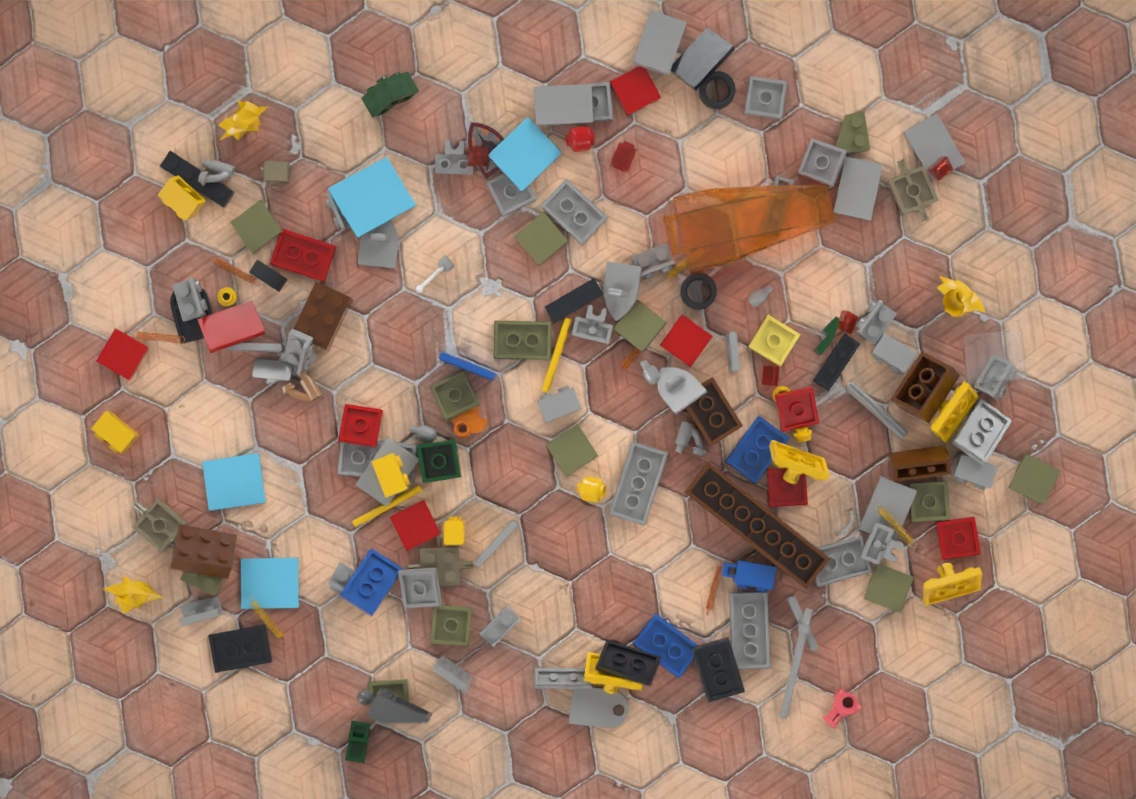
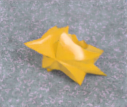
[218,101,268,141]
[937,276,986,317]
[103,575,164,614]

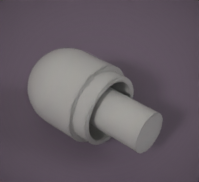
[748,285,773,307]
[640,359,660,385]
[410,425,436,443]

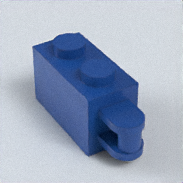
[721,559,777,593]

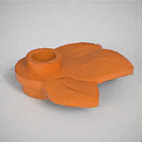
[450,407,488,439]

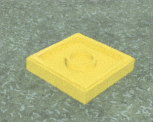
[748,315,801,367]

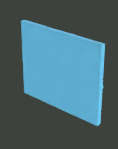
[327,156,416,238]

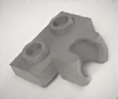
[435,140,474,175]
[571,305,613,344]
[860,521,903,565]

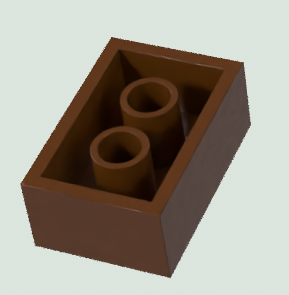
[294,282,353,351]
[890,352,960,424]
[685,377,743,446]
[170,524,237,579]

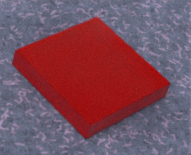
[610,66,661,116]
[660,314,713,368]
[96,328,150,381]
[775,386,819,432]
[338,404,383,448]
[767,468,808,507]
[390,500,441,551]
[936,516,981,560]

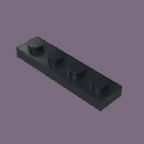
[160,151,235,208]

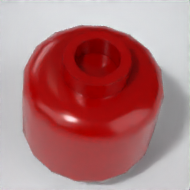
[566,126,595,152]

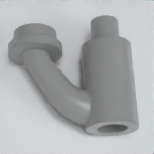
[198,159,235,186]
[675,421,707,457]

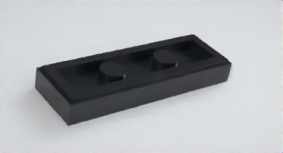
[545,278,604,323]
[812,333,860,392]

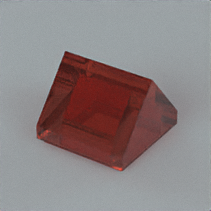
[467,146,489,166]
[928,156,953,181]
[837,310,858,334]
[762,366,780,386]

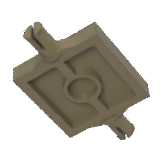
[888,159,939,222]
[132,498,188,552]
[407,546,473,586]

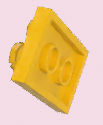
[930,381,979,444]
[769,440,830,484]
[923,563,982,606]
[584,652,643,694]

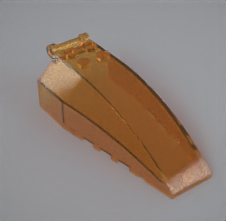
[663,185,835,274]

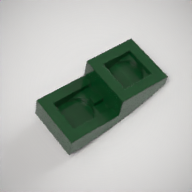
[813,316,839,355]
[345,721,371,764]

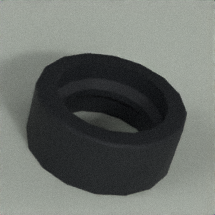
[699,71,736,109]
[249,260,287,292]
[680,273,717,310]

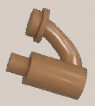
[282,370,323,401]

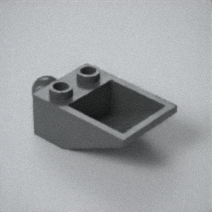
[357,688,433,724]

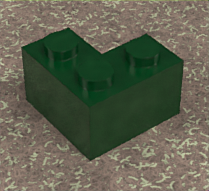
[361,72,419,118]

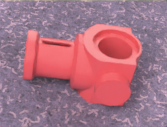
[822,688,861,729]

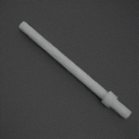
[779,608,813,719]

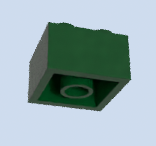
[417,439,462,483]

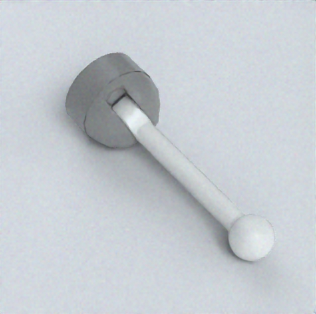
[415,255,455,293]

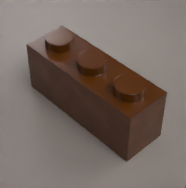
[888,445,951,482]

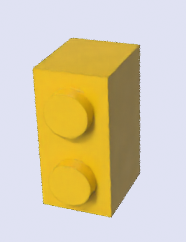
[158,175,206,221]
[91,411,139,453]
[371,453,410,498]
[444,516,466,545]

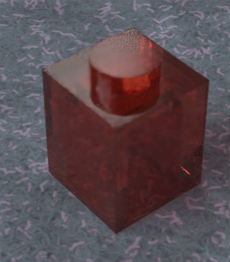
[610,141,637,173]

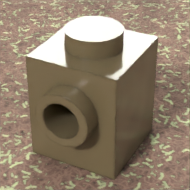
[261,161,291,186]

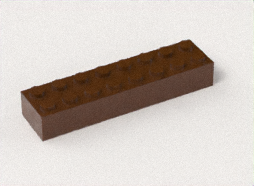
[684,462,830,589]

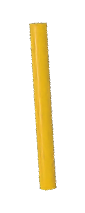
[541,318,572,393]
[352,484,423,528]

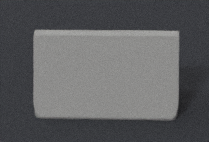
[252,359,294,382]

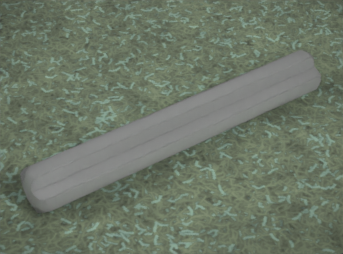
[846,382,908,438]

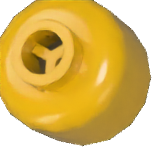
[577,476,606,503]

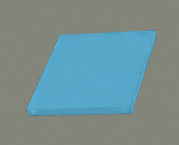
[487,117,562,192]
[202,453,266,511]
[240,558,300,609]

